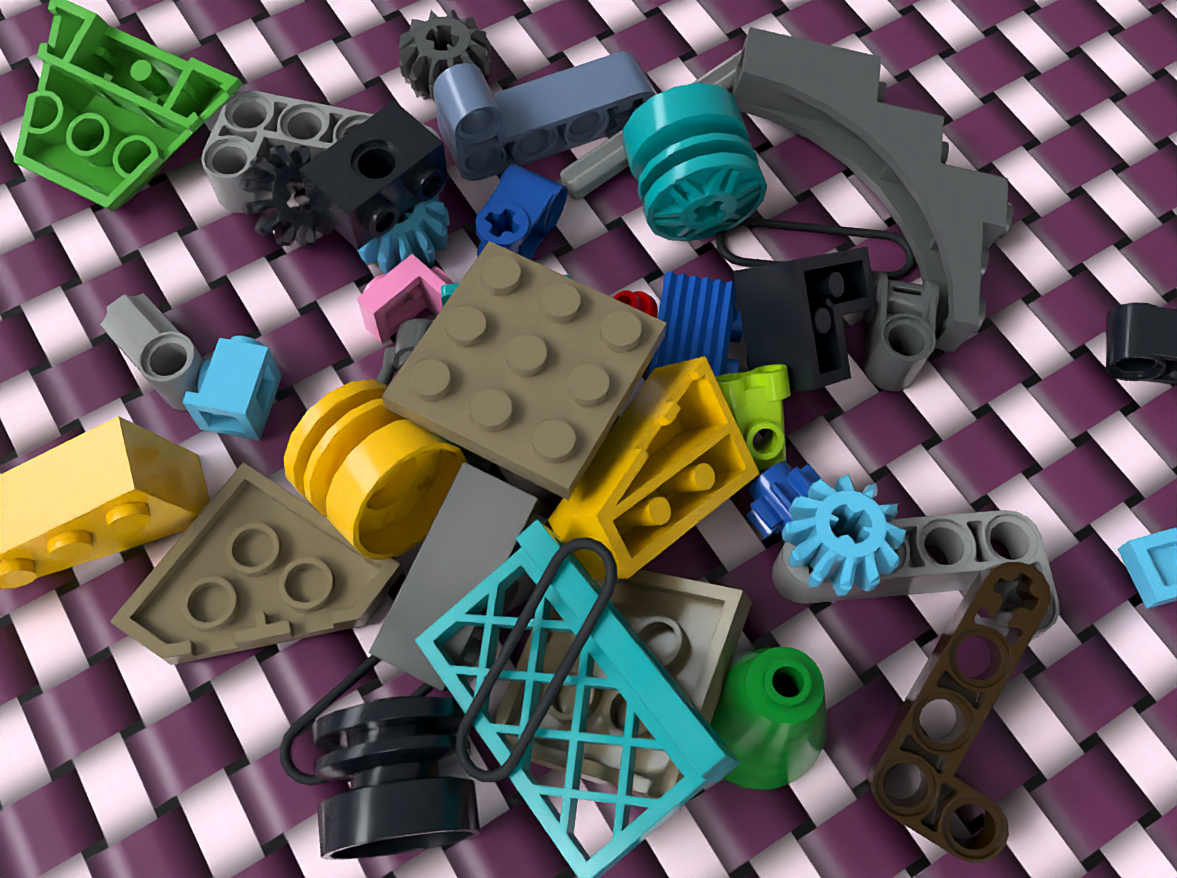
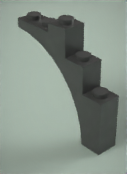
[732,27,1013,352]

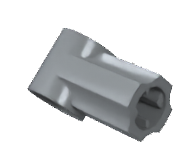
[100,293,205,411]

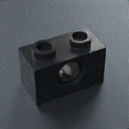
[299,100,449,250]

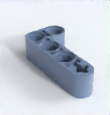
[433,51,657,181]

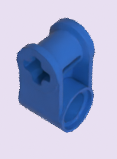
[475,163,568,259]

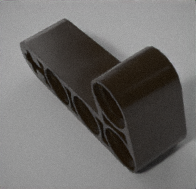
[867,562,1051,863]

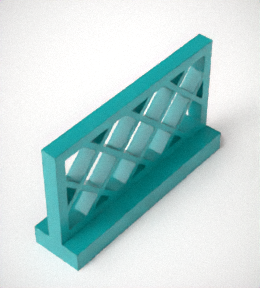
[415,519,741,878]

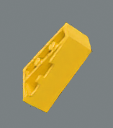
[548,356,760,579]
[0,416,210,589]

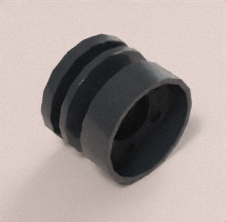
[312,696,481,860]

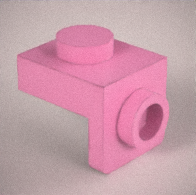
[357,254,454,344]

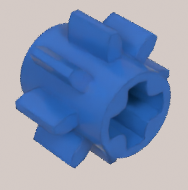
[746,461,821,539]

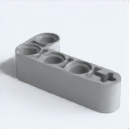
[201,91,446,213]
[772,510,1060,643]

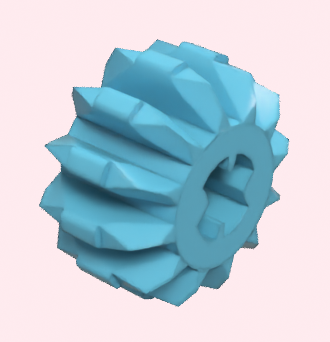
[359,194,450,274]
[782,474,906,597]

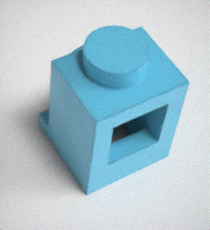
[182,336,282,441]

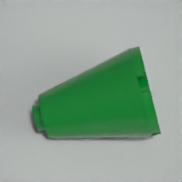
[710,647,827,791]

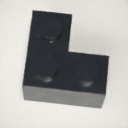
[733,246,877,392]

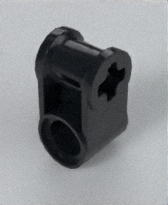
[1106,302,1177,385]

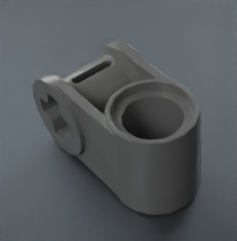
[863,271,939,391]

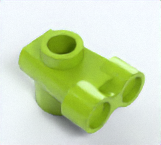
[715,364,791,470]

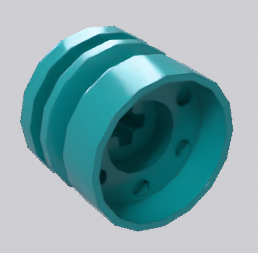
[622,83,767,241]

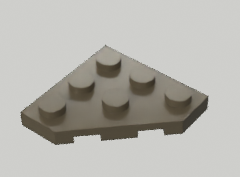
[110,463,404,665]

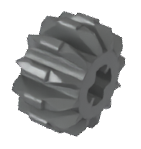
[399,9,491,103]

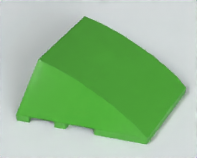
[13,0,243,212]

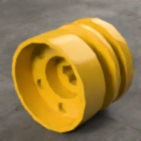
[284,379,467,560]

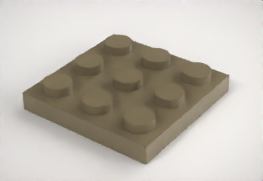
[382,241,667,501]
[494,569,752,810]

